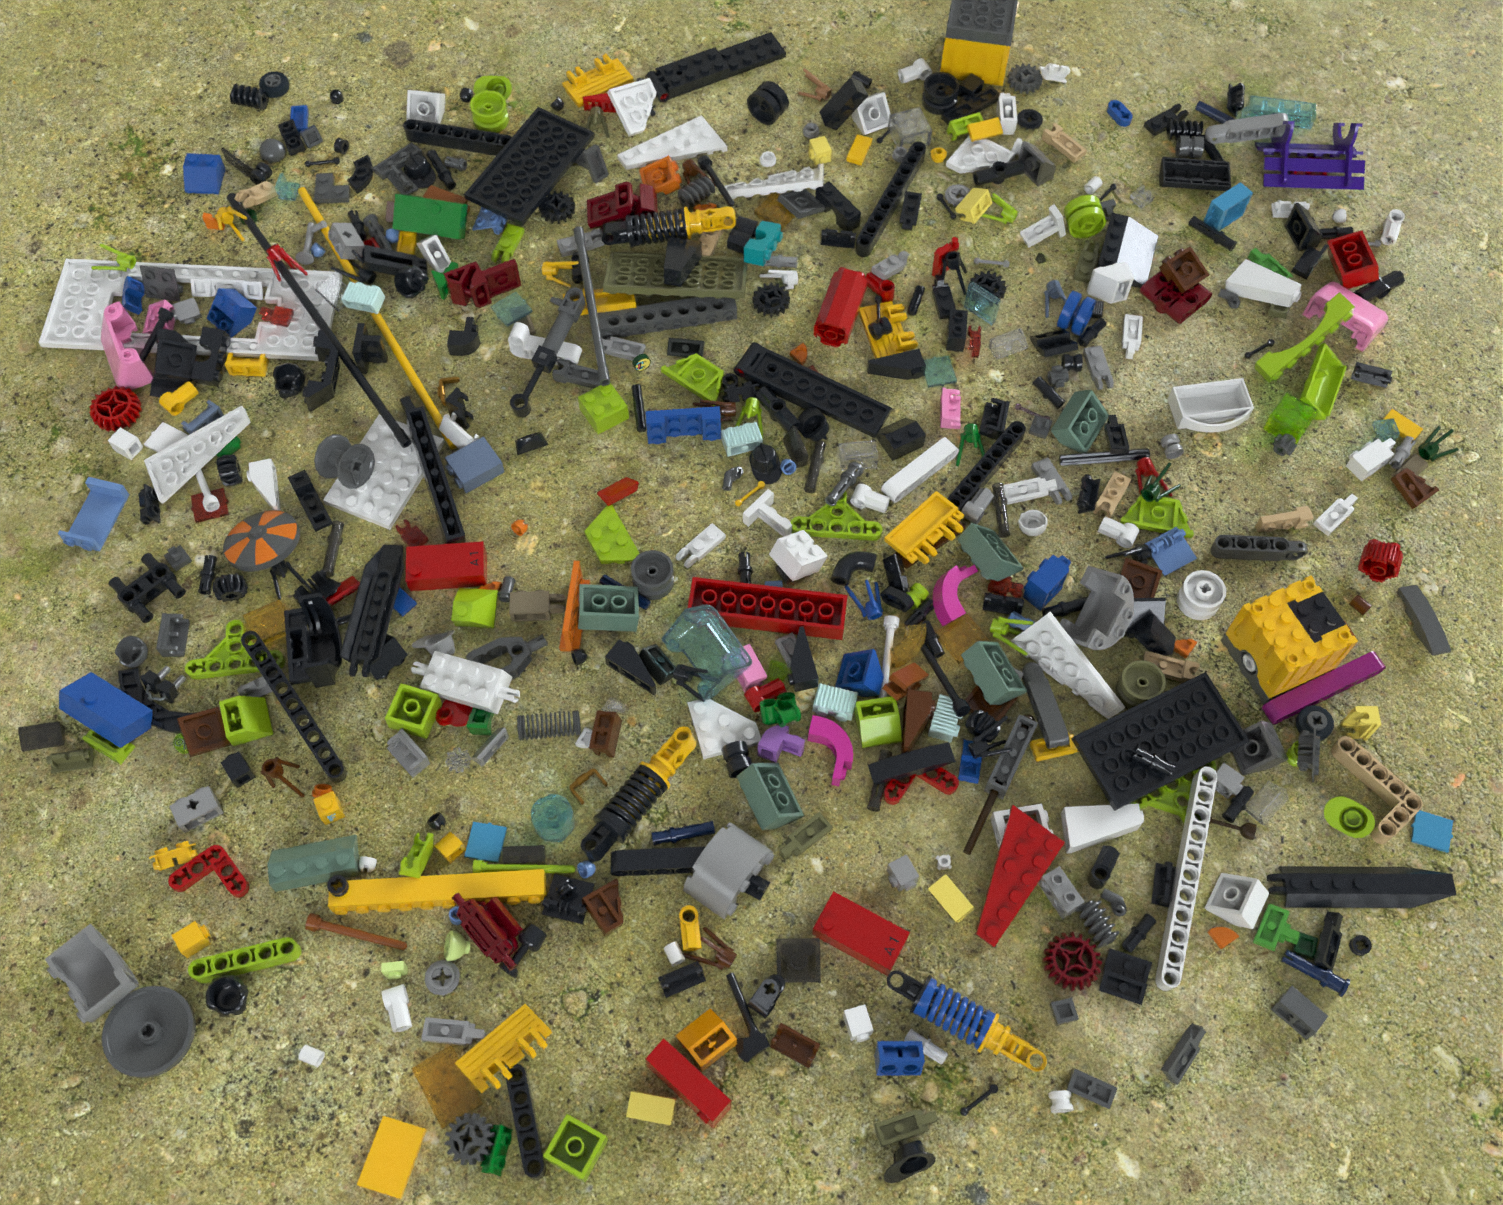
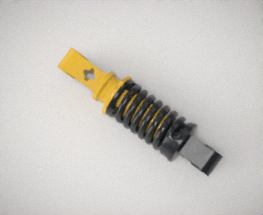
[601,206,736,248]
[580,726,696,862]

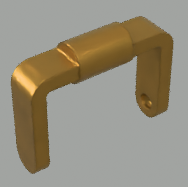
[438,377,460,406]
[569,769,608,805]

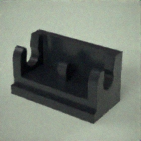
[445,387,474,430]
[979,398,1010,440]
[1134,615,1176,656]

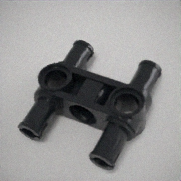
[108,553,186,623]

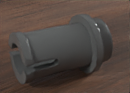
[444,156,467,171]
[498,576,516,602]

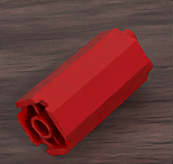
[813,267,867,348]

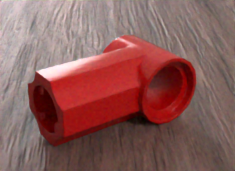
[865,271,895,303]
[744,678,787,712]

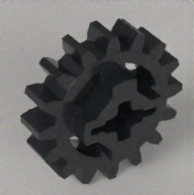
[538,191,576,224]
[968,271,1007,306]
[752,282,790,318]

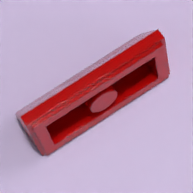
[597,477,639,506]
[325,576,360,607]

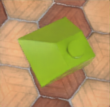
[451,588,498,628]

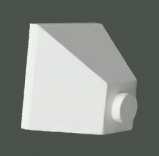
[406,90,445,124]

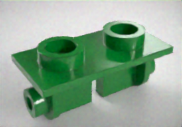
[480,1124,513,1177]

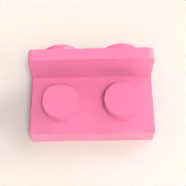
[142,300,175,334]

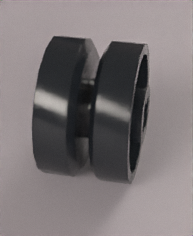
[922,72,959,115]
[747,81,789,125]

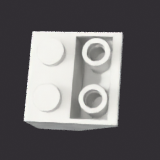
[1087,262,1134,304]

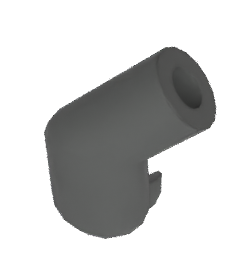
[1218,288,1240,309]
[722,466,743,491]
[1100,888,1127,917]

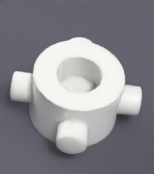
[936,855,952,870]

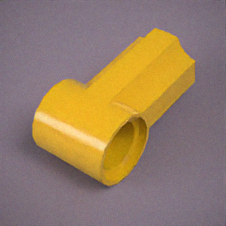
[159,381,199,416]
[679,905,702,952]

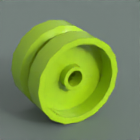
[470,90,509,133]
[1064,195,1107,239]

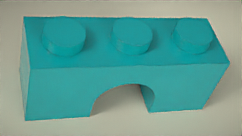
[744,221,783,266]

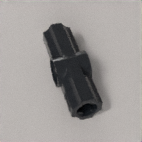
[973,160,1025,186]
[1354,270,1405,302]
[755,386,801,434]

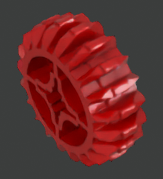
[89,385,142,432]

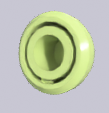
[444,930,470,961]

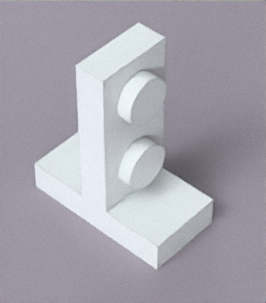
[1020,204,1066,248]
[743,489,792,537]

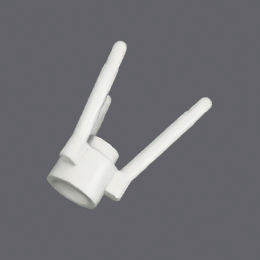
[759,270,798,290]

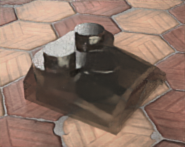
[776,937,821,983]

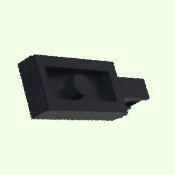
[932,274,956,319]
[1104,415,1129,454]
[1314,912,1343,970]

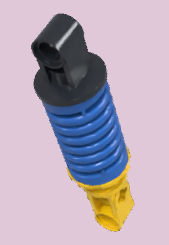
[887,970,1047,1072]

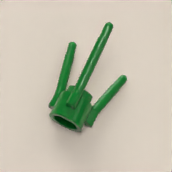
[956,423,985,466]

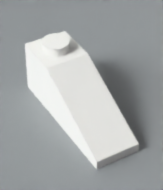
[247,459,281,511]

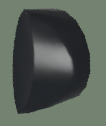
[515,432,549,456]

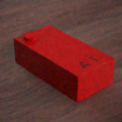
[405,541,487,591]
[812,891,910,976]
[645,1038,731,1129]

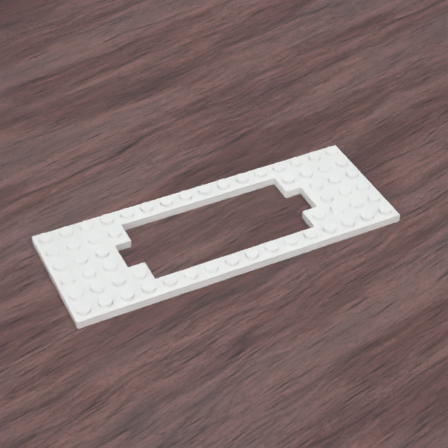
[39,259,343,361]

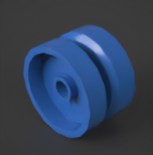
[1057,290,1096,336]

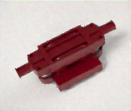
[452,892,523,971]

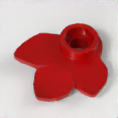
[435,699,473,727]

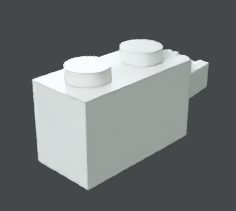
[996,93,1017,135]
[1346,438,1396,482]

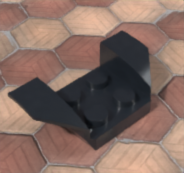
[150,328,197,398]

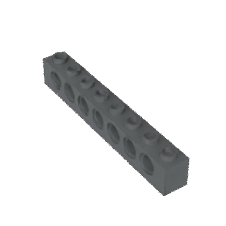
[598,297,737,340]

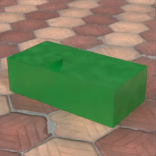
[392,194,468,239]

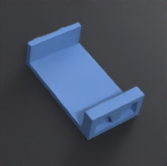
[58,477,129,551]

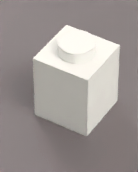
[108,427,143,460]
[843,1004,873,1042]

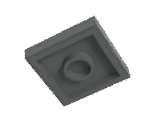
[778,189,825,219]

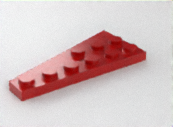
[975,805,1065,947]

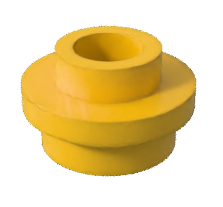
[930,147,947,163]

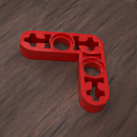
[883,767,959,805]
[168,845,249,898]

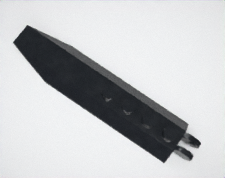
[340,545,404,677]
[1266,866,1457,908]

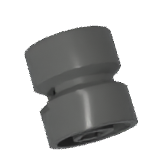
[1175,135,1204,159]

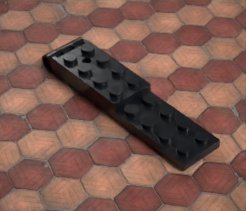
[645,32,786,103]
[733,342,892,438]

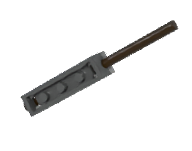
[963,714,1038,855]

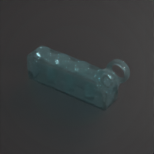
[1239,95,1316,130]

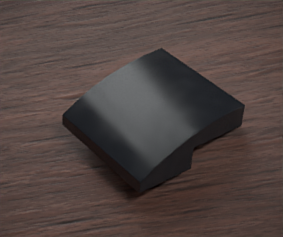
[1030,329,1078,357]
[1098,948,1152,1005]

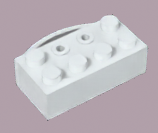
[1167,378,1254,433]

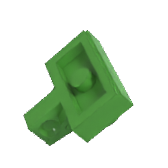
[1253,904,1300,952]

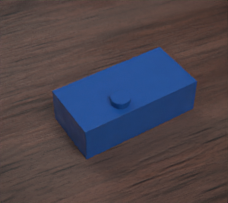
[59,672,153,748]

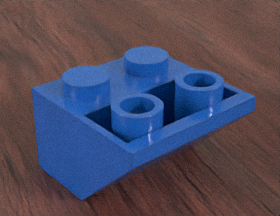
[206,288,257,338]

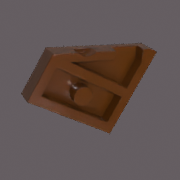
[1390,468,1439,509]

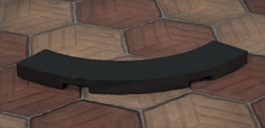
[118,668,197,734]

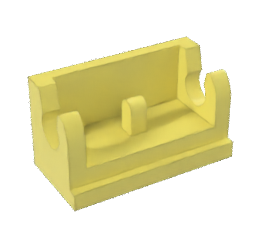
[955,188,992,224]
[1341,706,1382,740]
[928,874,974,923]
[626,1090,677,1125]

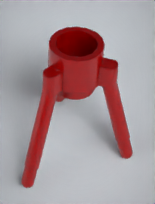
[266,243,308,282]
[1135,457,1173,497]

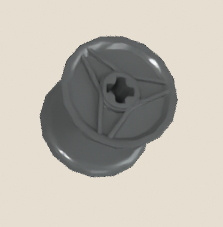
[314,434,375,489]

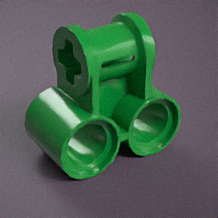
[759,692,801,727]

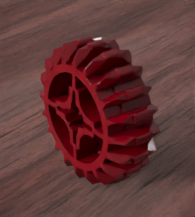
[1042,932,1102,992]

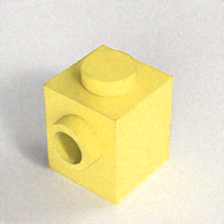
[808,136,832,166]

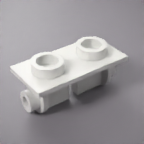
[1039,63,1070,83]
[1271,200,1310,218]

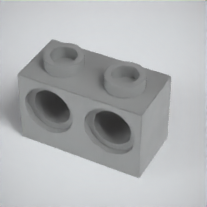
[1038,866,1085,920]

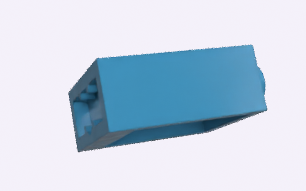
[1203,182,1253,231]

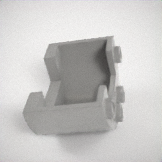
[1060,566,1134,650]
[683,823,775,919]
[45,924,139,1024]

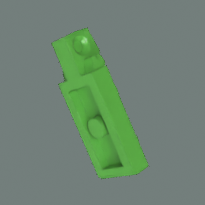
[1248,248,1293,278]

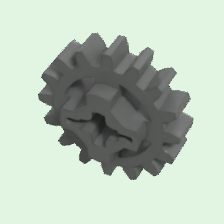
[1007,63,1043,94]
[445,1113,495,1165]

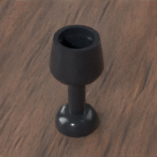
[498,923,547,979]

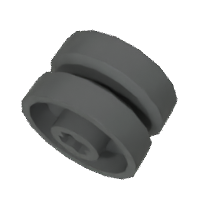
[631,550,674,600]

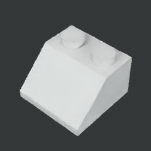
[851,92,893,135]
[1205,873,1269,929]

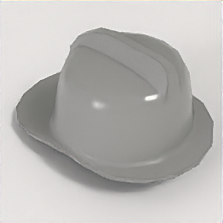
[412,630,455,656]

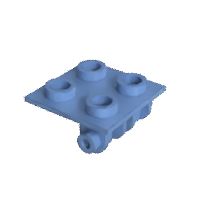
[472,207,508,235]
[1145,527,1197,576]

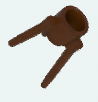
[682,159,716,186]
[693,400,736,422]
[260,757,305,798]
[683,927,737,970]

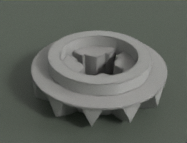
[945,184,970,207]
[425,960,460,996]

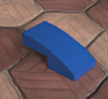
[122,276,145,315]
[958,739,982,784]

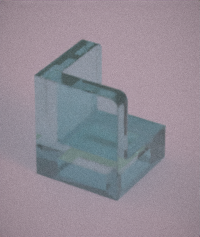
[275,173,300,201]
[1372,418,1400,442]

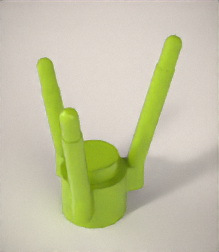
[981,193,1019,224]
[91,243,136,272]
[735,397,763,438]
[990,616,1033,656]

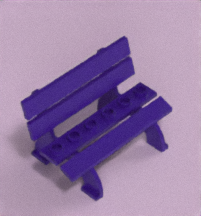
[1255,121,1365,190]

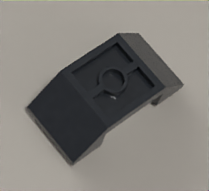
[303,330,340,411]

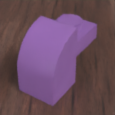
[757,725,805,763]

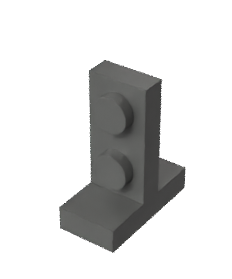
[574,144,609,183]

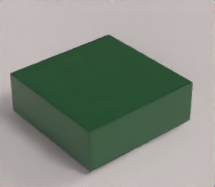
[1291,931,1319,960]

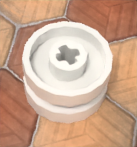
[1177,570,1226,620]

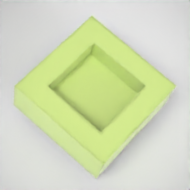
[381,961,408,979]

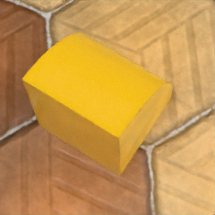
[434,832,466,864]

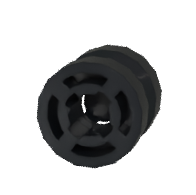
[249,162,273,185]
[868,317,893,340]
[1061,354,1083,372]

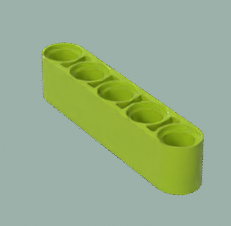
[188,937,301,984]

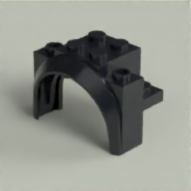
[284,593,343,688]

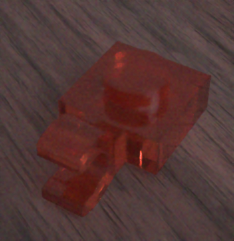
[259,306,294,327]
[967,325,982,358]
[988,576,1024,598]

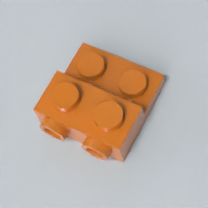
[639,156,682,195]

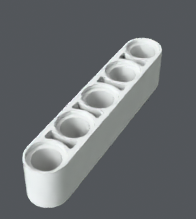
[881,437,959,503]

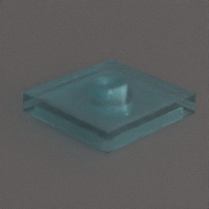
[964,282,1000,326]

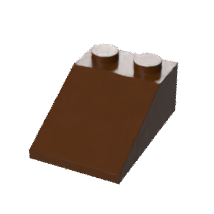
[901,690,935,754]

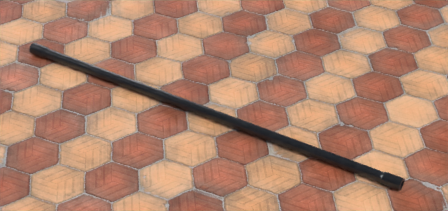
[227,193,412,448]

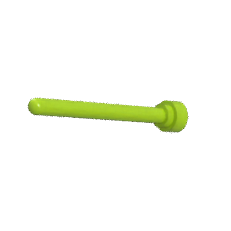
[473,860,576,873]

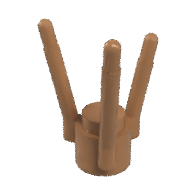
[798,68,832,102]

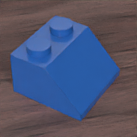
[183,153,226,194]

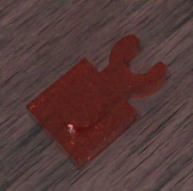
[395,519,429,547]

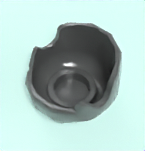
[259,138,286,164]
[115,635,148,668]

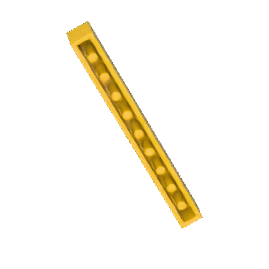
[328,869,546,915]

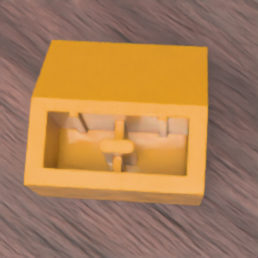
[675,1008,737,1072]

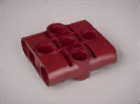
[1139,271,1213,324]

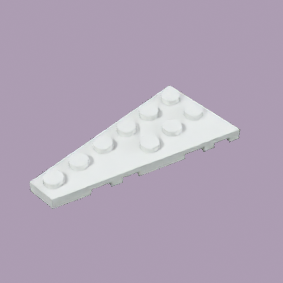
[617,115,728,170]
[724,163,824,199]
[144,406,251,504]
[1010,612,1125,719]

